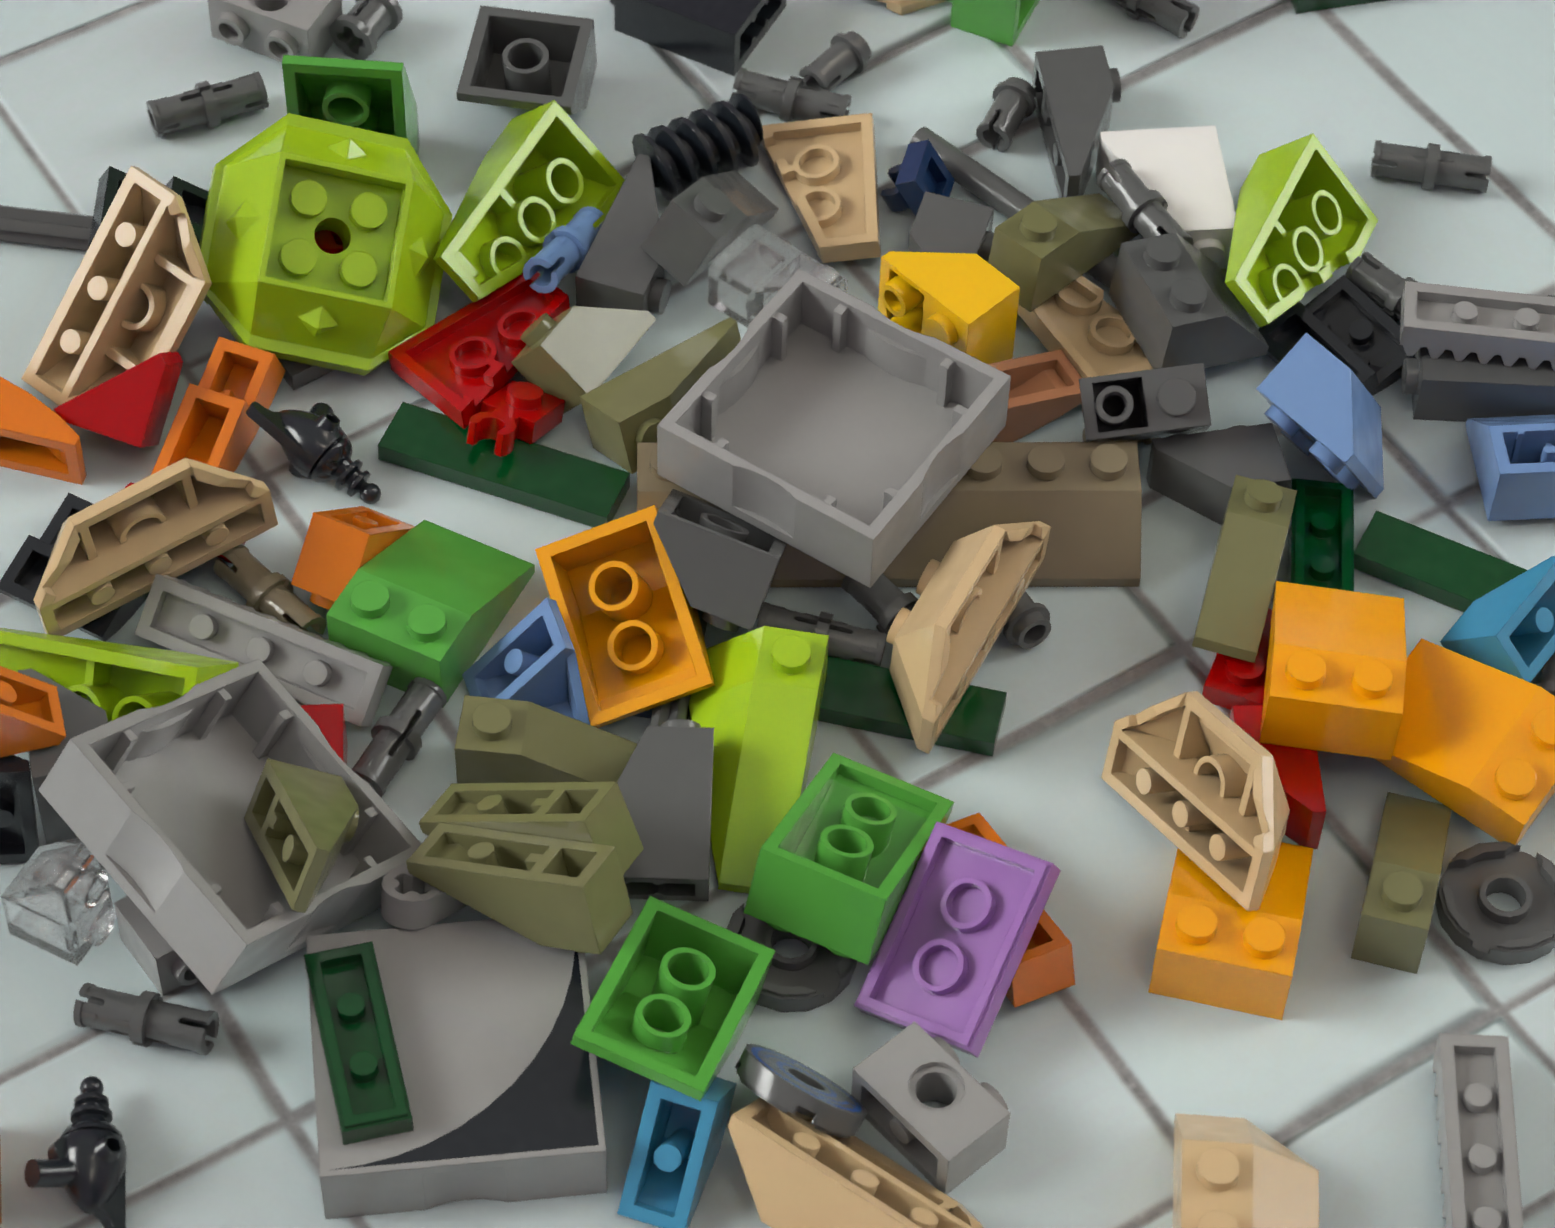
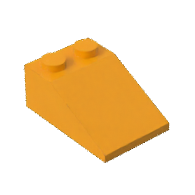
[535,505,715,728]
[1259,581,1407,761]
[1376,638,1555,845]
[1148,842,1314,1020]

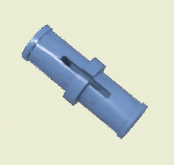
[523,206,603,294]

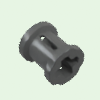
[329,0,403,60]

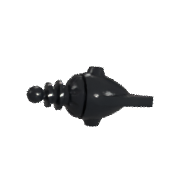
[246,402,381,504]
[24,1076,127,1228]

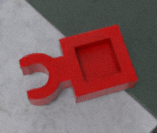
[467,380,565,456]

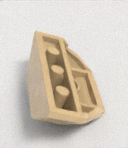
[21,166,212,406]
[34,458,278,636]
[886,521,1051,754]
[1101,691,1290,911]
[728,1098,983,1228]
[1173,1113,1319,1228]

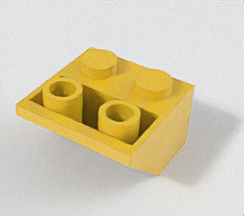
[878,251,1020,364]

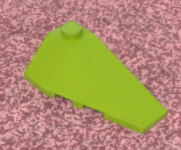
[434,100,625,302]
[1225,133,1378,327]
[689,626,829,894]
[0,628,239,722]

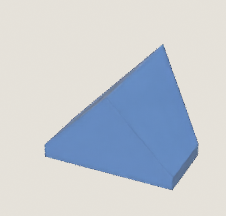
[462,598,590,725]

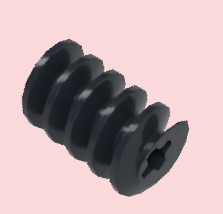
[632,93,763,200]

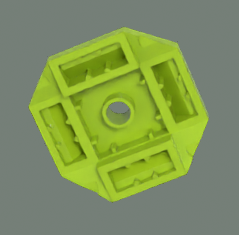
[199,113,453,376]

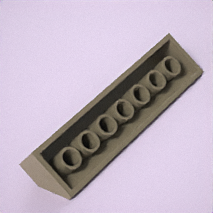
[637,442,1142,588]

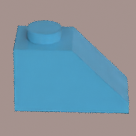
[1440,556,1555,682]
[617,1077,737,1228]

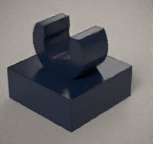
[880,139,955,216]

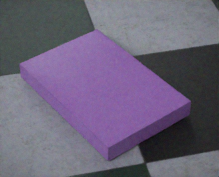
[854,821,1061,1058]

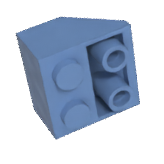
[1256,333,1384,498]
[1465,415,1555,521]

